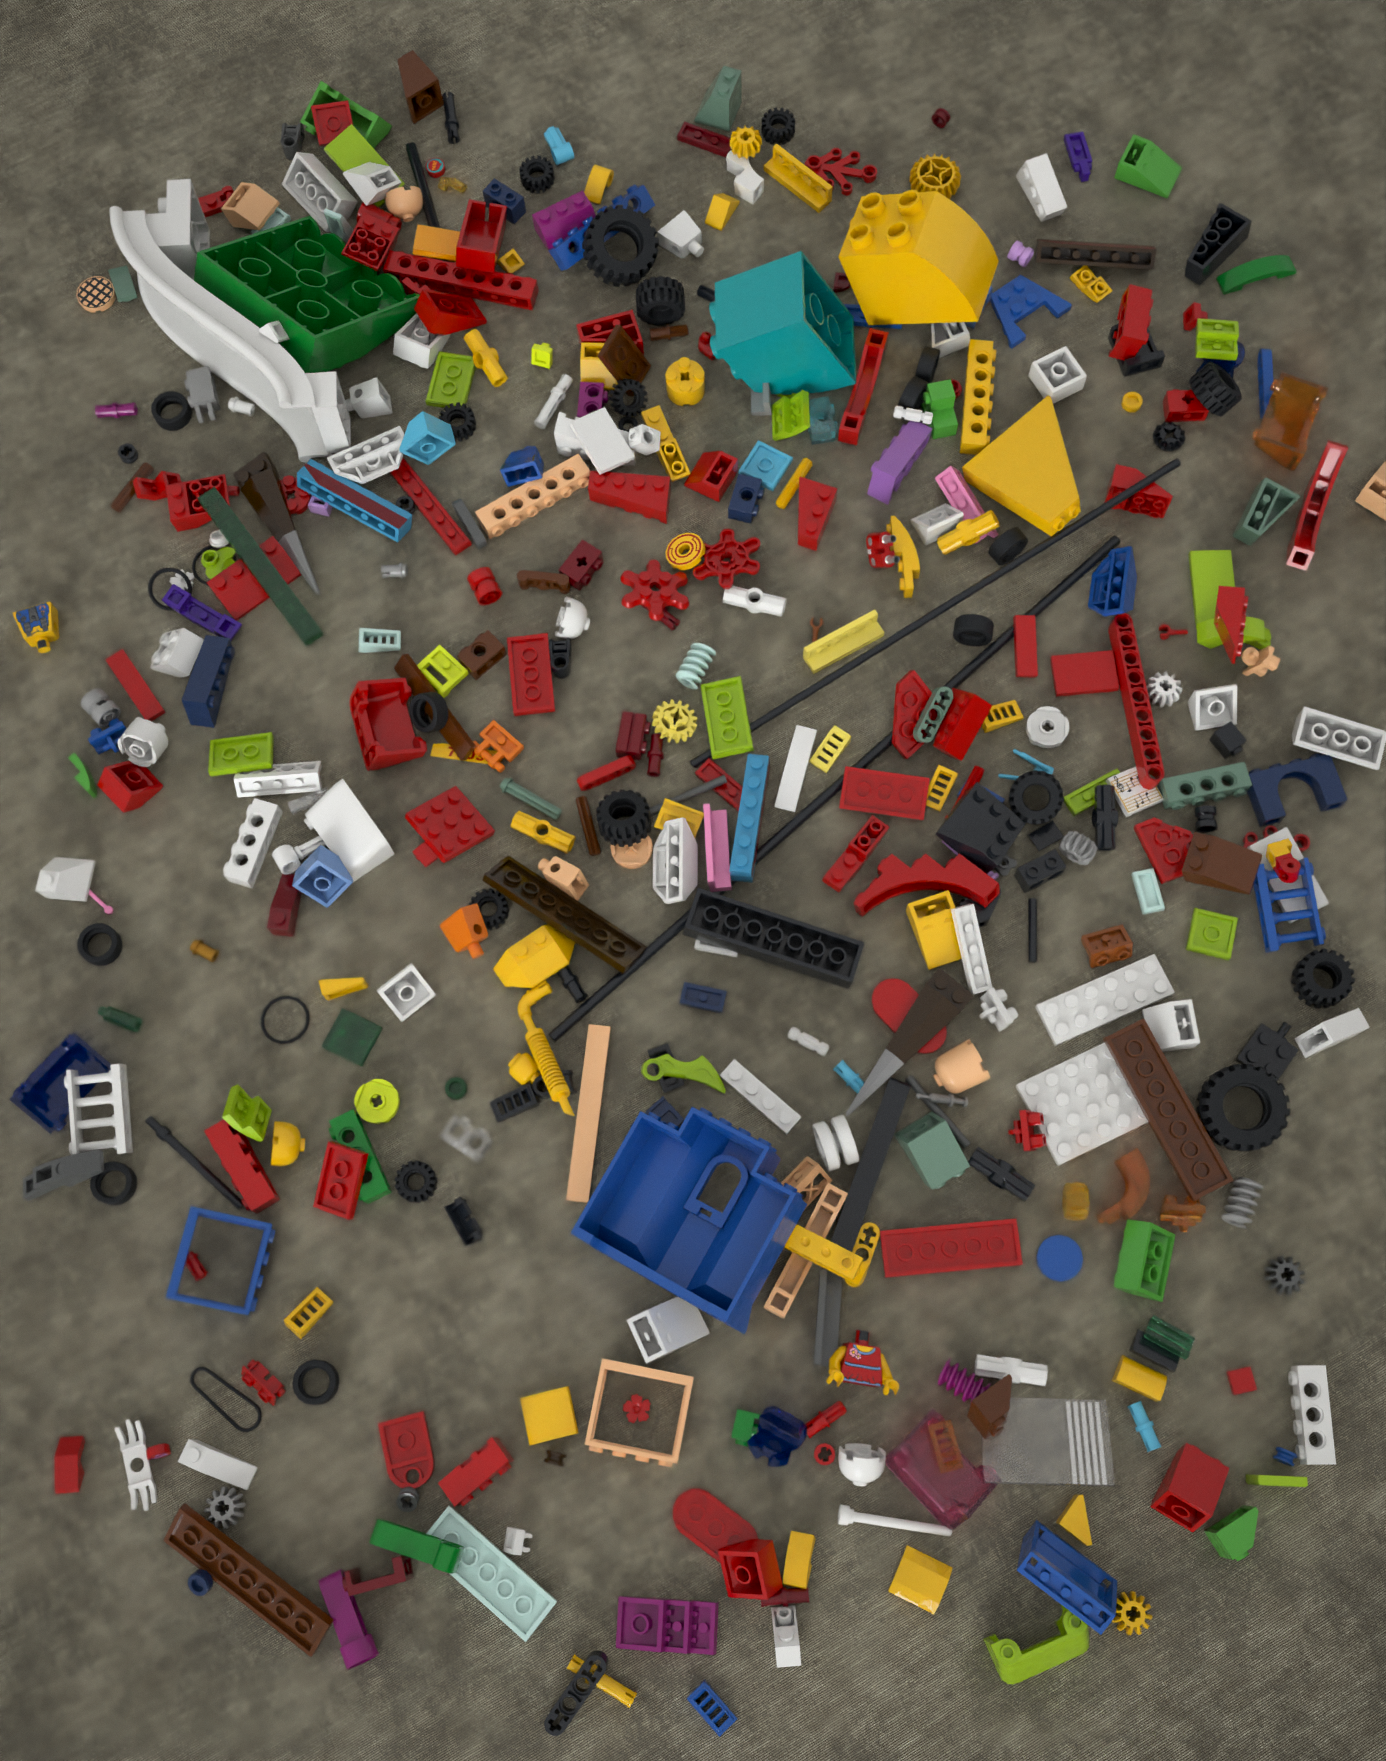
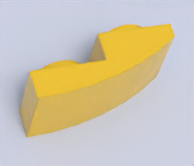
[1070,265,1113,303]
[783,1531,816,1589]

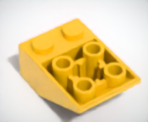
[906,890,962,970]

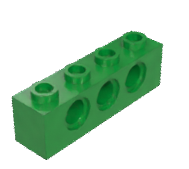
[328,1109,392,1204]

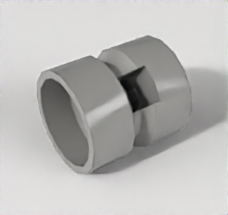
[81,688,121,727]

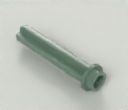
[500,777,562,820]

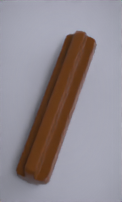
[110,462,154,513]
[576,796,601,856]

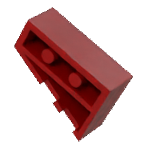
[1108,284,1154,361]
[576,310,644,355]
[798,476,838,551]
[933,688,993,761]
[438,1437,514,1507]

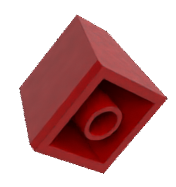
[1150,1442,1230,1533]

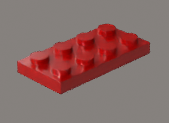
[507,633,556,716]
[839,766,930,820]

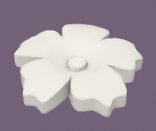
[169,569,195,590]

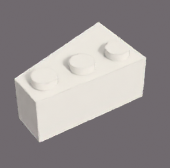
[1016,153,1067,222]
[931,322,970,358]

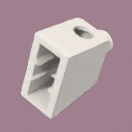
[658,210,704,258]
[345,377,393,419]

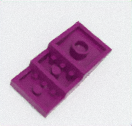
[616,1596,719,1655]

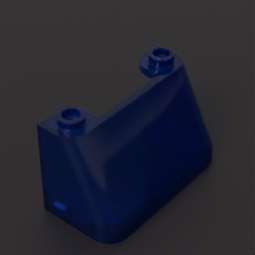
[9,1030,112,1134]

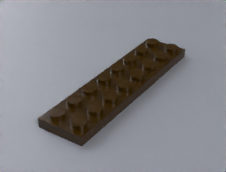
[482,855,647,974]

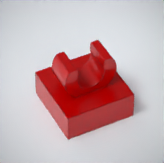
[1183,302,1208,331]

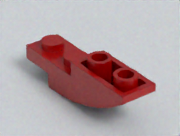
[822,815,890,893]

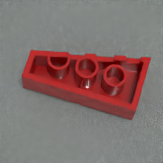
[588,470,671,524]
[204,1119,281,1214]

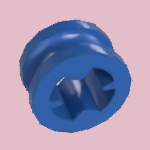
[1273,1447,1298,1467]

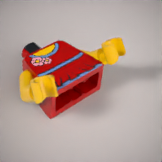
[826,1330,899,1395]

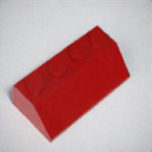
[206,536,302,621]

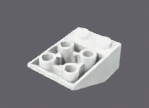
[627,1297,710,1365]

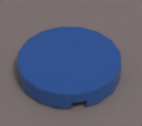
[1036,1235,1083,1282]

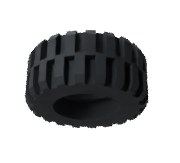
[582,205,659,287]
[1196,1064,1291,1151]

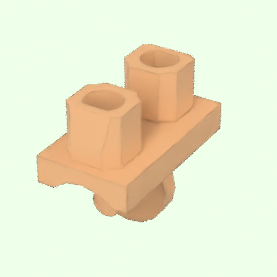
[1241,645,1280,677]

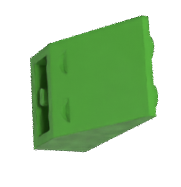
[1114,134,1182,198]

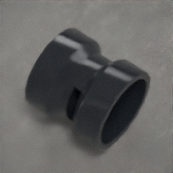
[1194,805,1218,833]

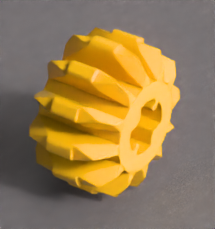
[730,125,762,160]
[1112,1591,1152,1635]

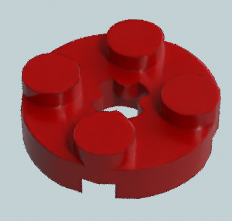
[280,475,311,515]

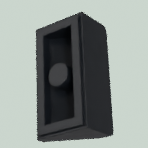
[1129,1329,1181,1372]

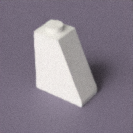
[1294,1008,1370,1058]

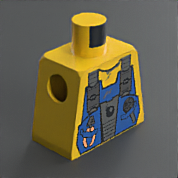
[13,601,59,653]

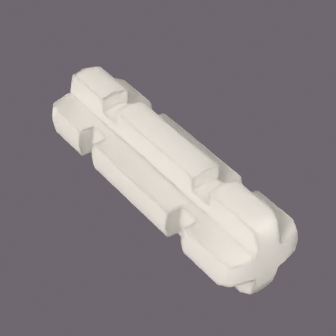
[893,406,933,424]
[788,1027,829,1056]

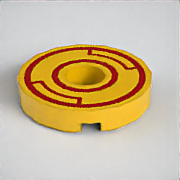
[665,533,705,570]

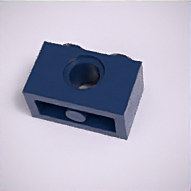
[482,178,526,225]
[728,474,765,524]

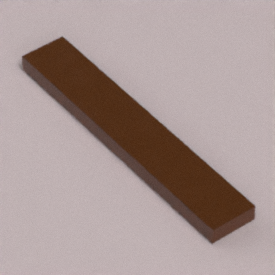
[394,654,476,761]

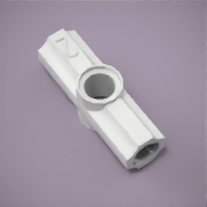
[723,586,787,617]
[974,1354,1048,1386]

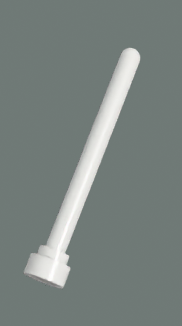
[838,1504,953,1536]

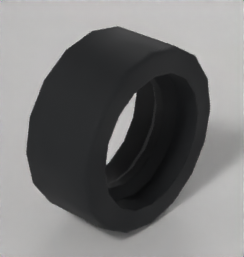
[915,346,940,383]
[898,376,928,410]
[151,391,192,431]
[988,527,1028,566]
[953,614,994,646]
[409,692,448,733]
[77,923,122,966]
[90,1161,137,1206]
[292,1359,340,1405]

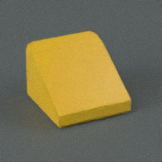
[497,248,525,274]

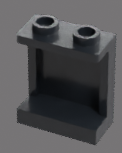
[1108,323,1165,377]

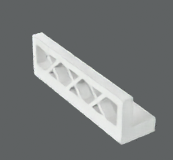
[234,761,322,797]

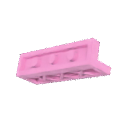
[935,466,999,544]
[703,803,732,892]

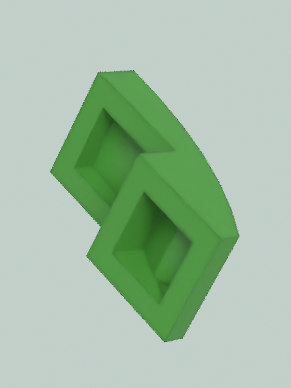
[68,753,97,798]

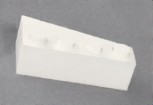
[554,412,638,466]

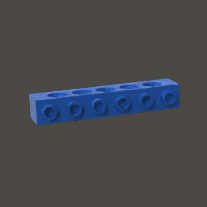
[549,184,655,271]

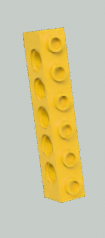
[960,339,996,455]

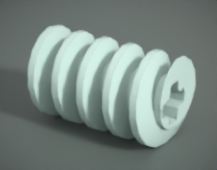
[676,643,716,690]

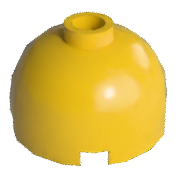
[271,1121,305,1166]

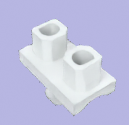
[979,987,1018,1032]

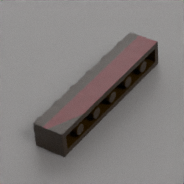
[1034,239,1157,270]

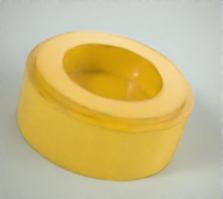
[1121,392,1143,413]

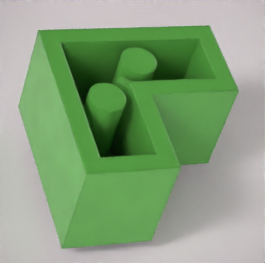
[921,379,958,439]

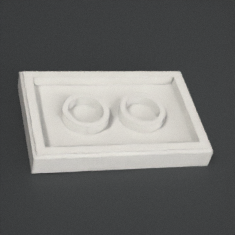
[569,407,635,475]

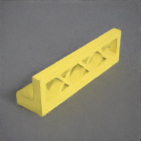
[803,609,884,674]

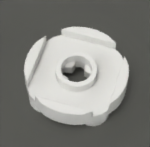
[1026,706,1069,748]

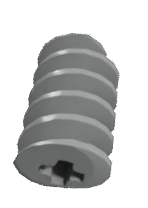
[1221,1177,1264,1229]

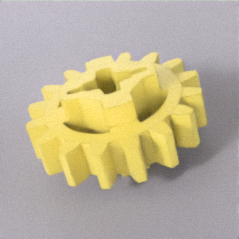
[652,699,697,744]

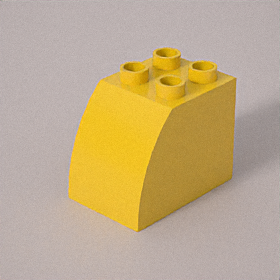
[838,190,999,325]

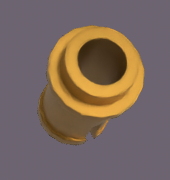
[190,939,219,963]

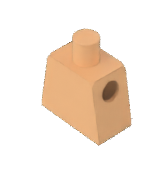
[538,856,589,901]

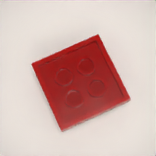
[405,786,495,863]

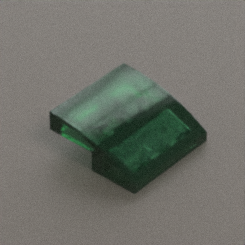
[321,1008,383,1067]

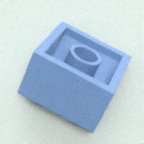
[292,845,353,908]

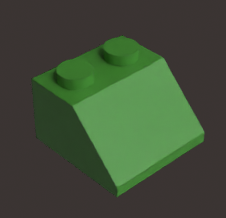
[1204,1505,1259,1561]

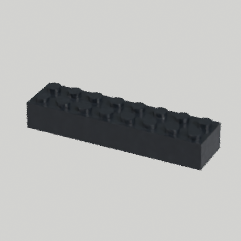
[683,888,865,989]

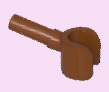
[810,617,824,643]

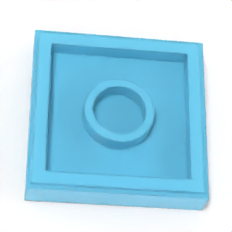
[739,440,793,491]

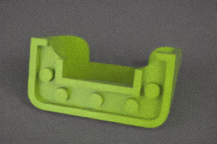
[984,1604,1090,1684]

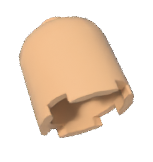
[933,1039,990,1094]

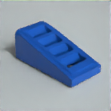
[686,1679,738,1737]

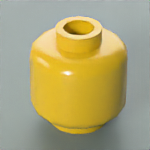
[508,1052,541,1085]

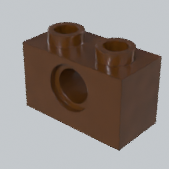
[457,630,507,680]

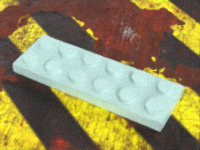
[426,1505,557,1642]

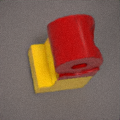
[1266,838,1301,883]

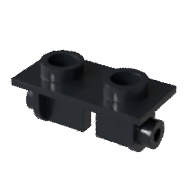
[444,1197,483,1247]

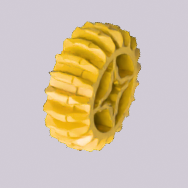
[909,153,961,199]

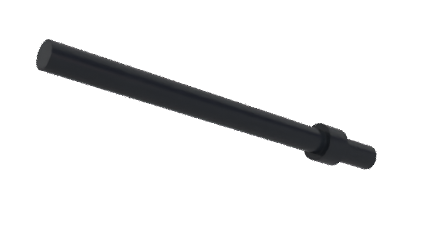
[145,1116,244,1210]

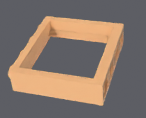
[585,1358,694,1467]

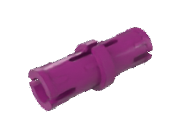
[95,402,138,418]

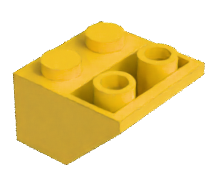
[580,343,618,390]

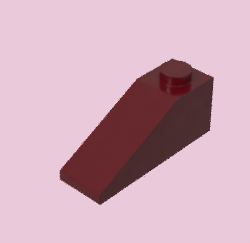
[267,874,302,937]

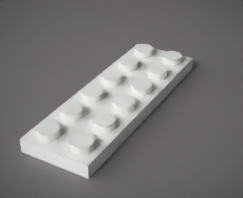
[1035,954,1175,1046]

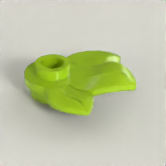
[201,547,236,579]

